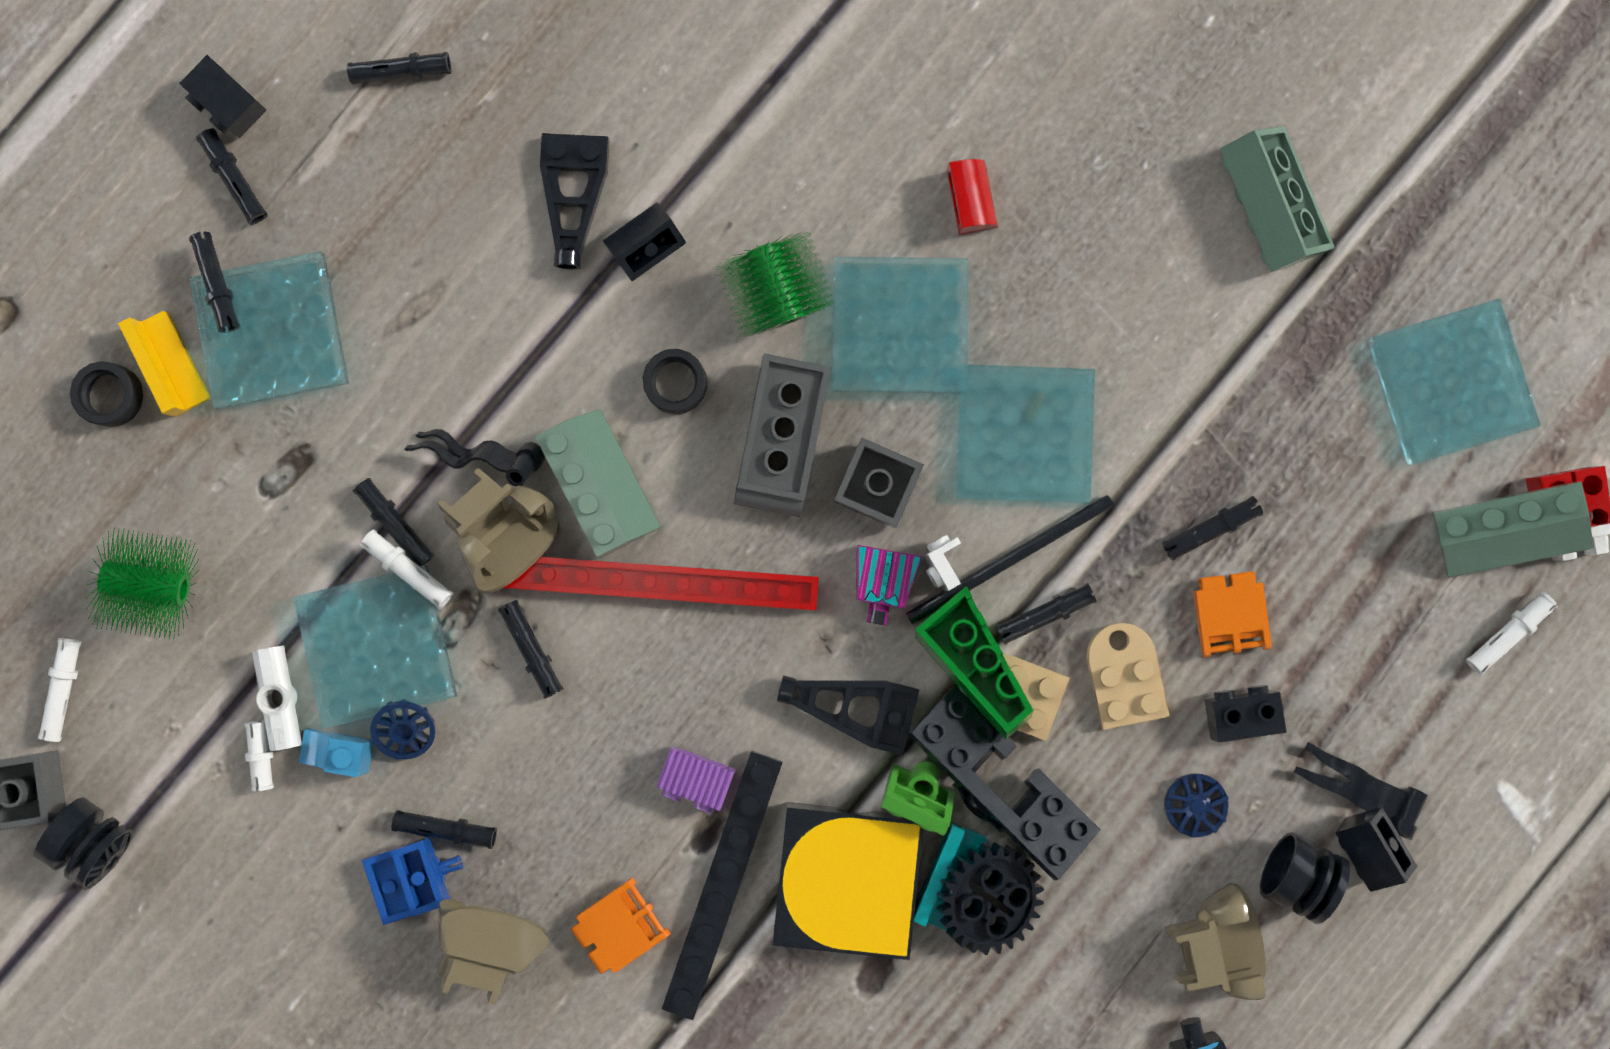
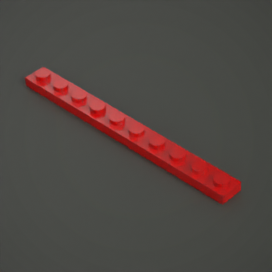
[503,557,819,610]

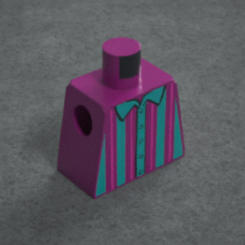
[856,545,922,626]

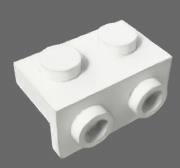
[923,535,961,590]

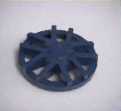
[370,699,436,759]
[1164,773,1229,838]

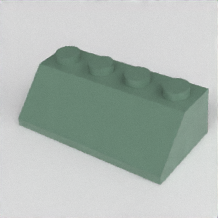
[1220,126,1335,272]
[535,409,661,558]
[1432,481,1593,578]

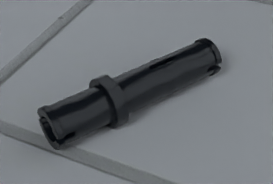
[347,52,452,85]
[196,128,268,225]
[189,231,240,333]
[353,478,435,567]
[1162,496,1263,561]
[996,583,1097,645]
[498,600,564,699]
[391,810,497,849]

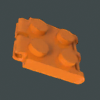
[1193,571,1272,658]
[570,877,671,974]

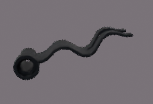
[404,429,545,486]
[1294,742,1428,840]

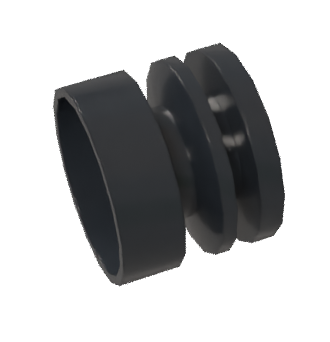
[34,797,133,891]
[1259,832,1350,924]

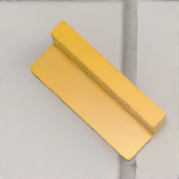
[118,311,210,417]

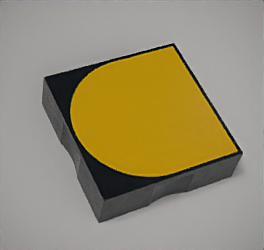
[772,802,923,960]

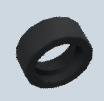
[642,348,708,414]
[70,361,143,427]

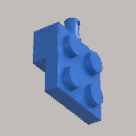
[362,837,463,925]

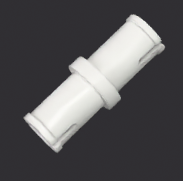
[244,720,274,791]

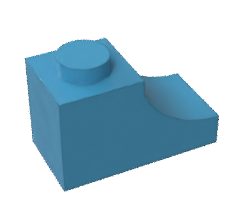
[299,728,374,777]

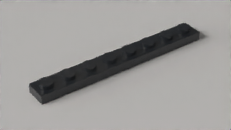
[662,750,783,1020]

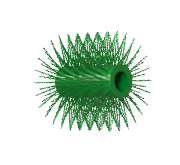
[715,232,836,337]
[85,527,199,640]

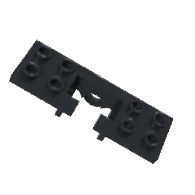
[908,685,1101,881]

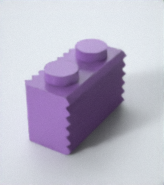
[656,746,736,813]

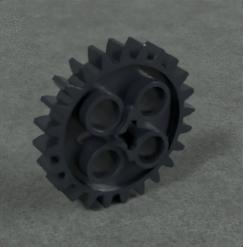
[936,842,1044,955]

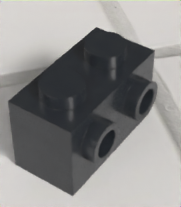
[179,55,267,139]
[602,202,686,281]
[1204,685,1287,742]
[1335,807,1417,892]

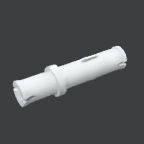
[360,530,454,610]
[1465,592,1558,676]
[38,638,82,742]

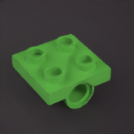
[881,761,955,836]

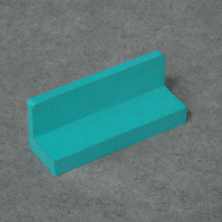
[914,821,987,930]

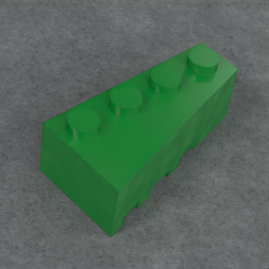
[915,586,1034,740]

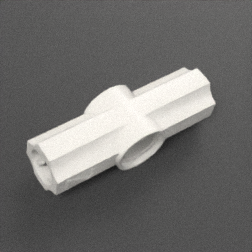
[252,645,302,751]

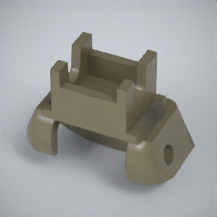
[438,468,559,593]
[1165,883,1266,1000]
[438,899,549,1005]

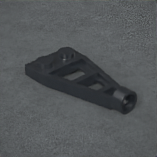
[540,133,610,270]
[777,675,919,755]

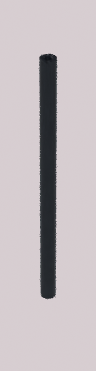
[905,495,1114,625]

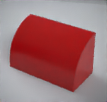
[946,159,998,235]

